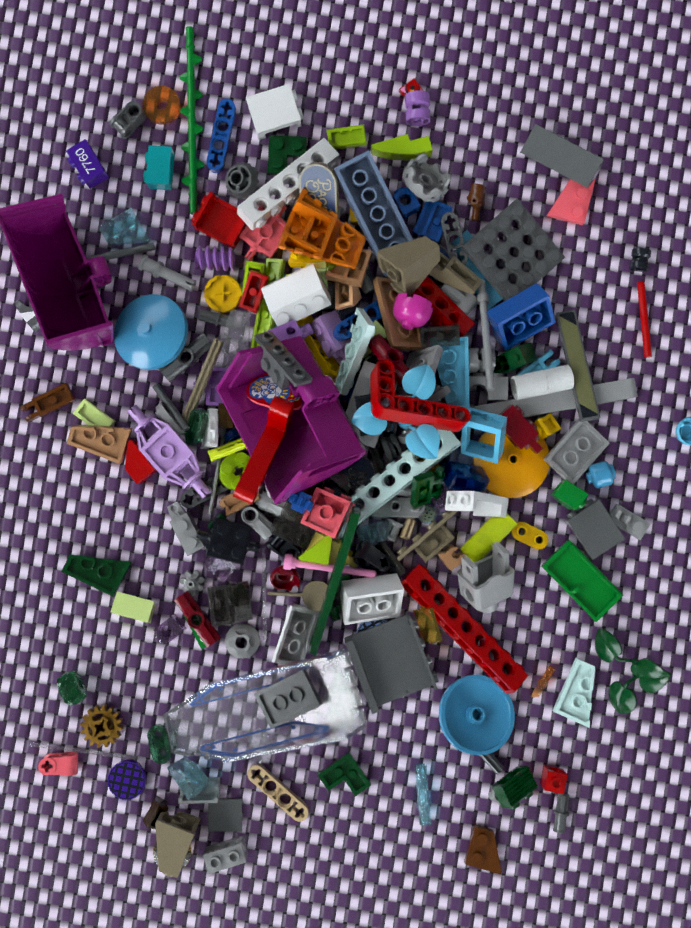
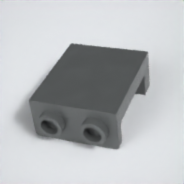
[563,499,625,560]

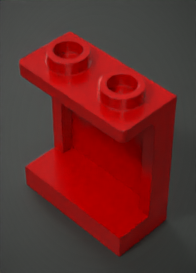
[191,191,247,250]

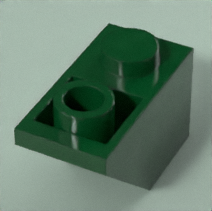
[494,342,538,375]

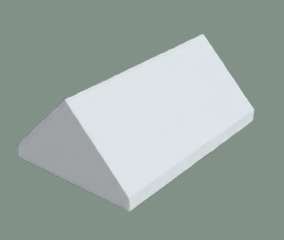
[272,603,319,667]

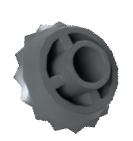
[225,162,259,200]

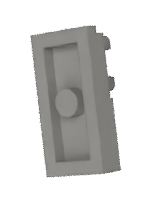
[609,504,650,540]

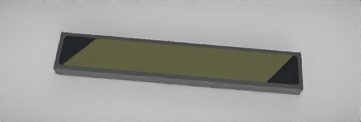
[555,310,600,422]

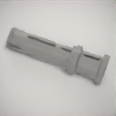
[138,254,196,292]

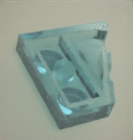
[98,208,150,245]

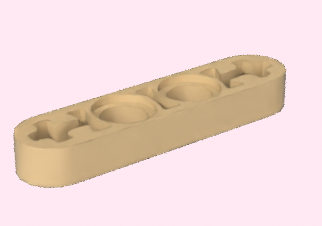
[247,763,309,822]

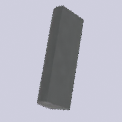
[520,124,605,188]

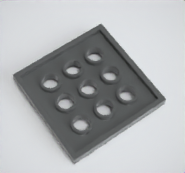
[461,198,565,301]

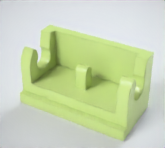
[111,592,156,624]

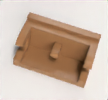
[437,545,466,571]

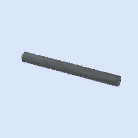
[86,243,155,260]

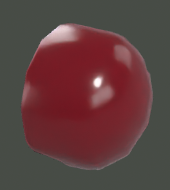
[270,564,301,591]

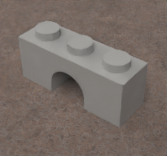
[469,373,508,402]

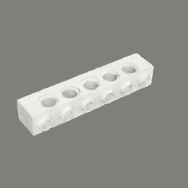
[237,138,339,231]

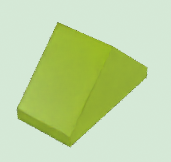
[298,535,332,565]

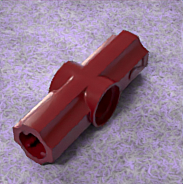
[368,334,410,388]
[174,590,222,648]

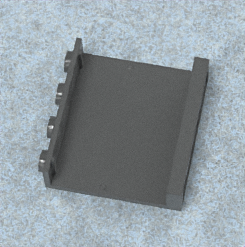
[344,613,439,714]

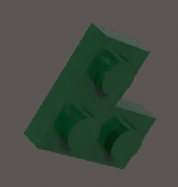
[267,135,307,175]
[318,751,371,796]

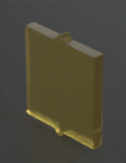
[413,607,443,644]

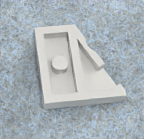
[204,408,219,448]

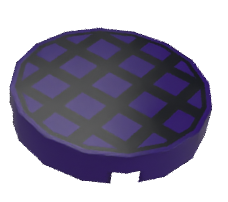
[108,760,147,800]

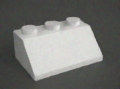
[261,263,331,326]
[340,573,404,625]

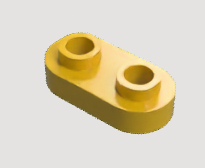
[511,522,548,549]

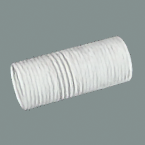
[511,365,574,401]

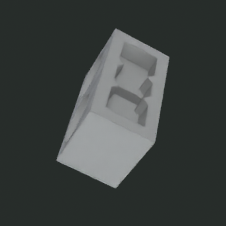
[203,836,248,874]

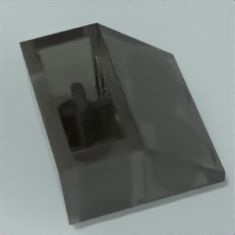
[207,581,253,627]

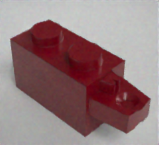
[499,405,543,454]

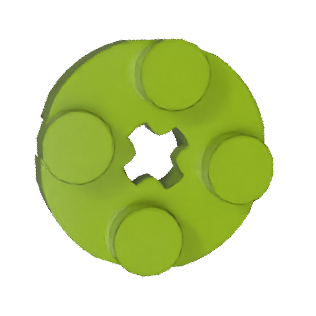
[219,452,250,490]

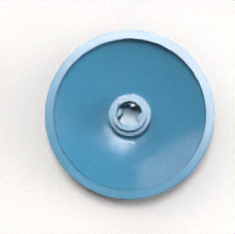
[114,294,188,370]
[439,675,515,755]

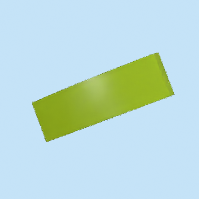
[371,134,433,161]

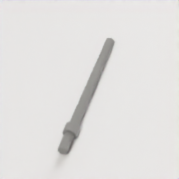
[477,280,495,391]

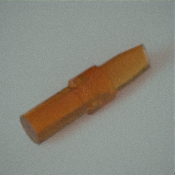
[531,665,556,697]

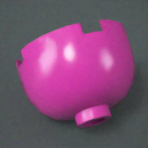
[393,293,434,330]

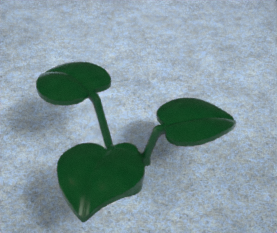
[595,628,672,715]

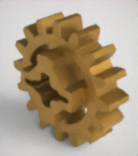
[80,704,124,748]

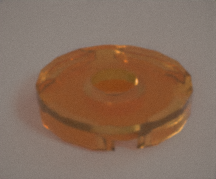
[142,85,181,125]

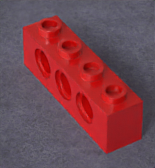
[411,276,475,337]

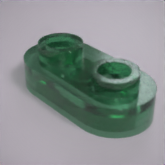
[185,408,208,445]
[147,724,172,764]

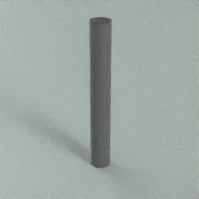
[153,384,190,432]

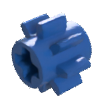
[288,491,314,514]

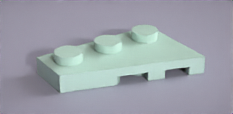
[553,658,595,728]

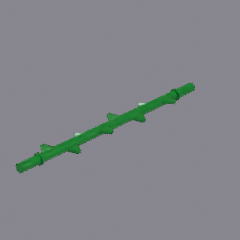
[179,26,204,215]

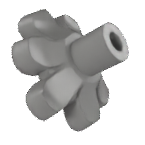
[180,570,205,595]

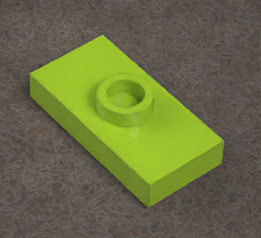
[327,124,367,150]

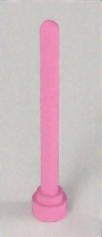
[283,554,377,578]

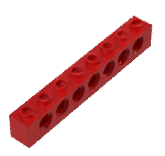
[401,564,529,694]

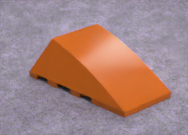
[278,188,366,269]

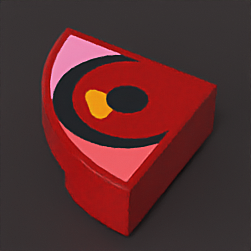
[399,78,423,97]

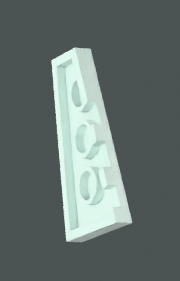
[335,308,376,395]

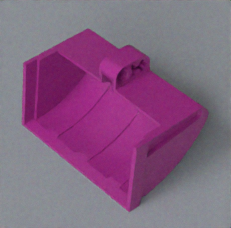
[0,194,113,351]
[216,336,367,505]

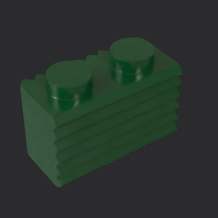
[492,766,538,810]

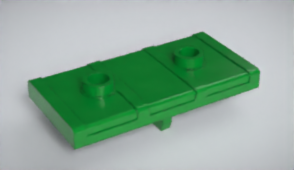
[541,540,624,622]

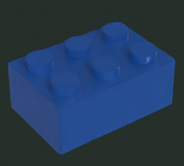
[487,283,556,351]

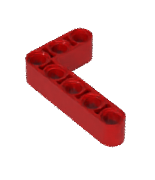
[370,359,471,432]
[233,395,294,505]

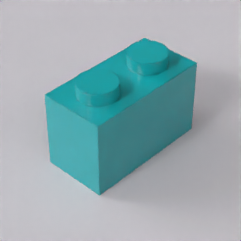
[143,145,175,191]

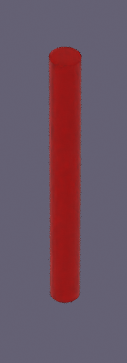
[637,281,652,358]

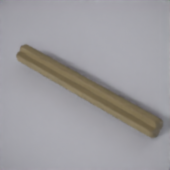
[182,338,224,425]

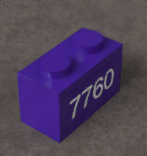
[66,139,110,189]

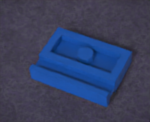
[413,201,453,244]

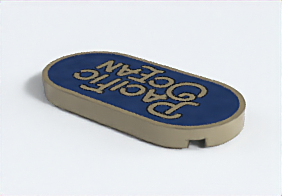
[299,162,340,220]

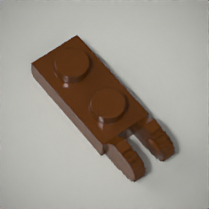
[20,383,76,422]

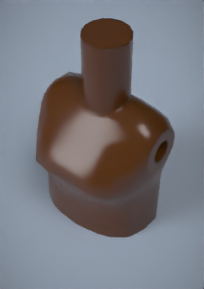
[467,183,486,222]

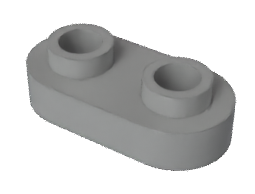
[155,402,186,436]

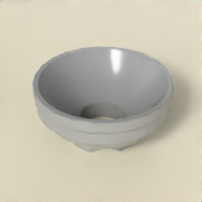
[225,623,260,659]

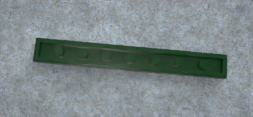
[309,506,360,655]

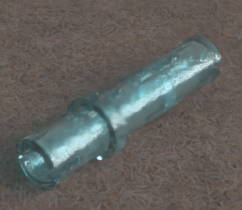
[414,763,432,826]

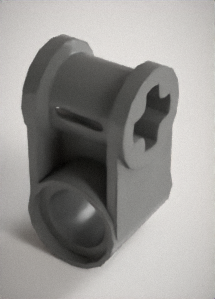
[109,101,146,140]

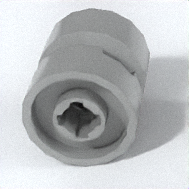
[468,348,496,373]

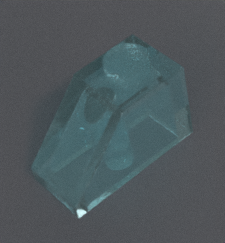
[167,757,209,800]

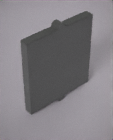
[206,798,244,832]

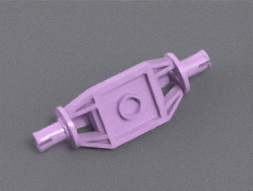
[127,405,212,499]

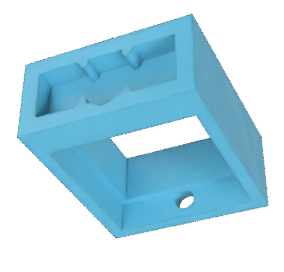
[461,407,507,464]

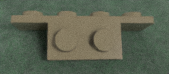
[396,510,458,563]

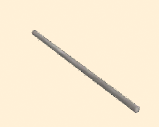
[208,428,227,515]

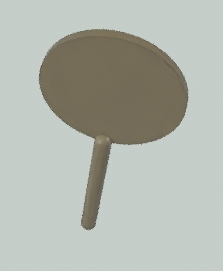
[267,580,328,611]

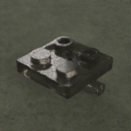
[313,473,354,497]
[271,498,316,550]

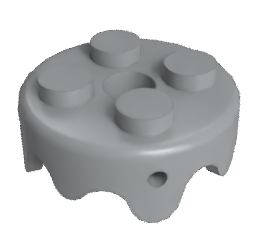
[403,153,451,202]

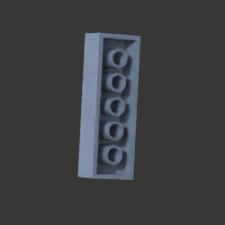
[333,150,413,277]

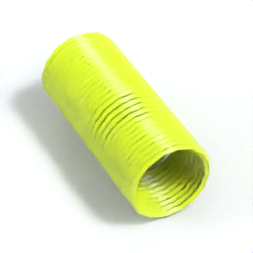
[460,513,517,562]

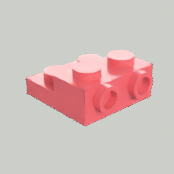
[300,486,355,539]

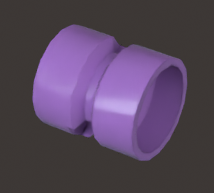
[405,90,430,126]

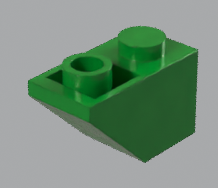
[550,480,588,510]

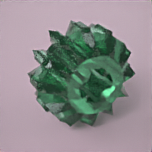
[57,671,87,706]

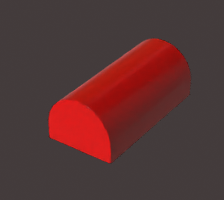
[239,270,270,313]

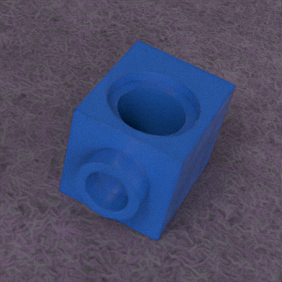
[392,187,420,220]

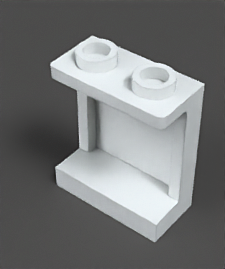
[246,84,304,140]
[445,491,508,517]

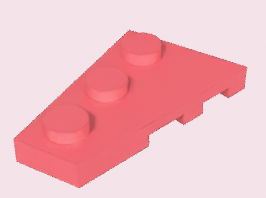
[547,178,596,225]

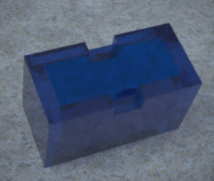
[444,461,490,493]

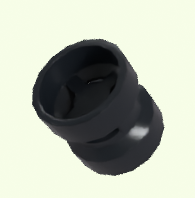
[629,248,651,272]

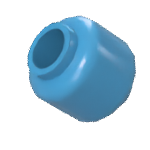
[586,461,616,489]

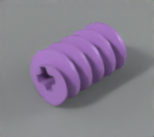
[195,245,235,272]

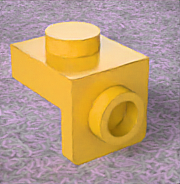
[533,413,561,441]

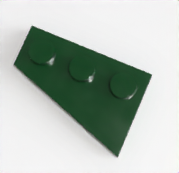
[61,554,132,597]

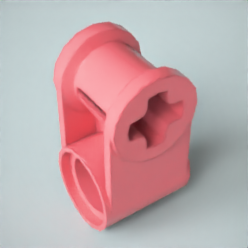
[38,752,78,776]

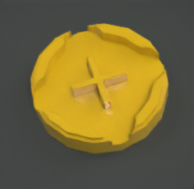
[204,275,242,313]

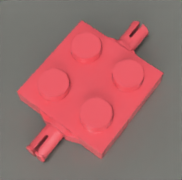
[239,205,287,261]

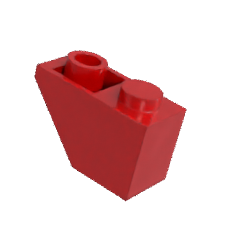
[125,439,157,484]

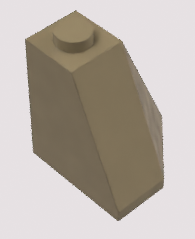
[377,236,440,297]
[155,812,201,878]

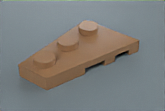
[67,425,133,464]

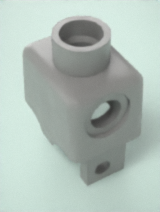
[457,541,515,613]

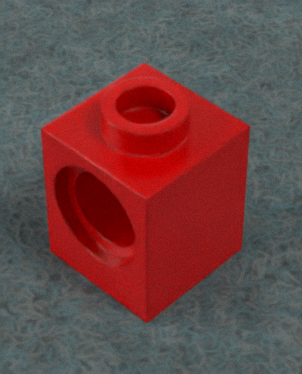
[540,765,568,794]

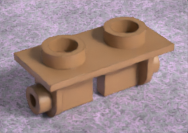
[219,493,260,517]

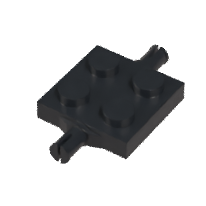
[196,518,261,565]

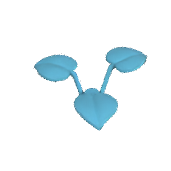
[351,364,440,459]

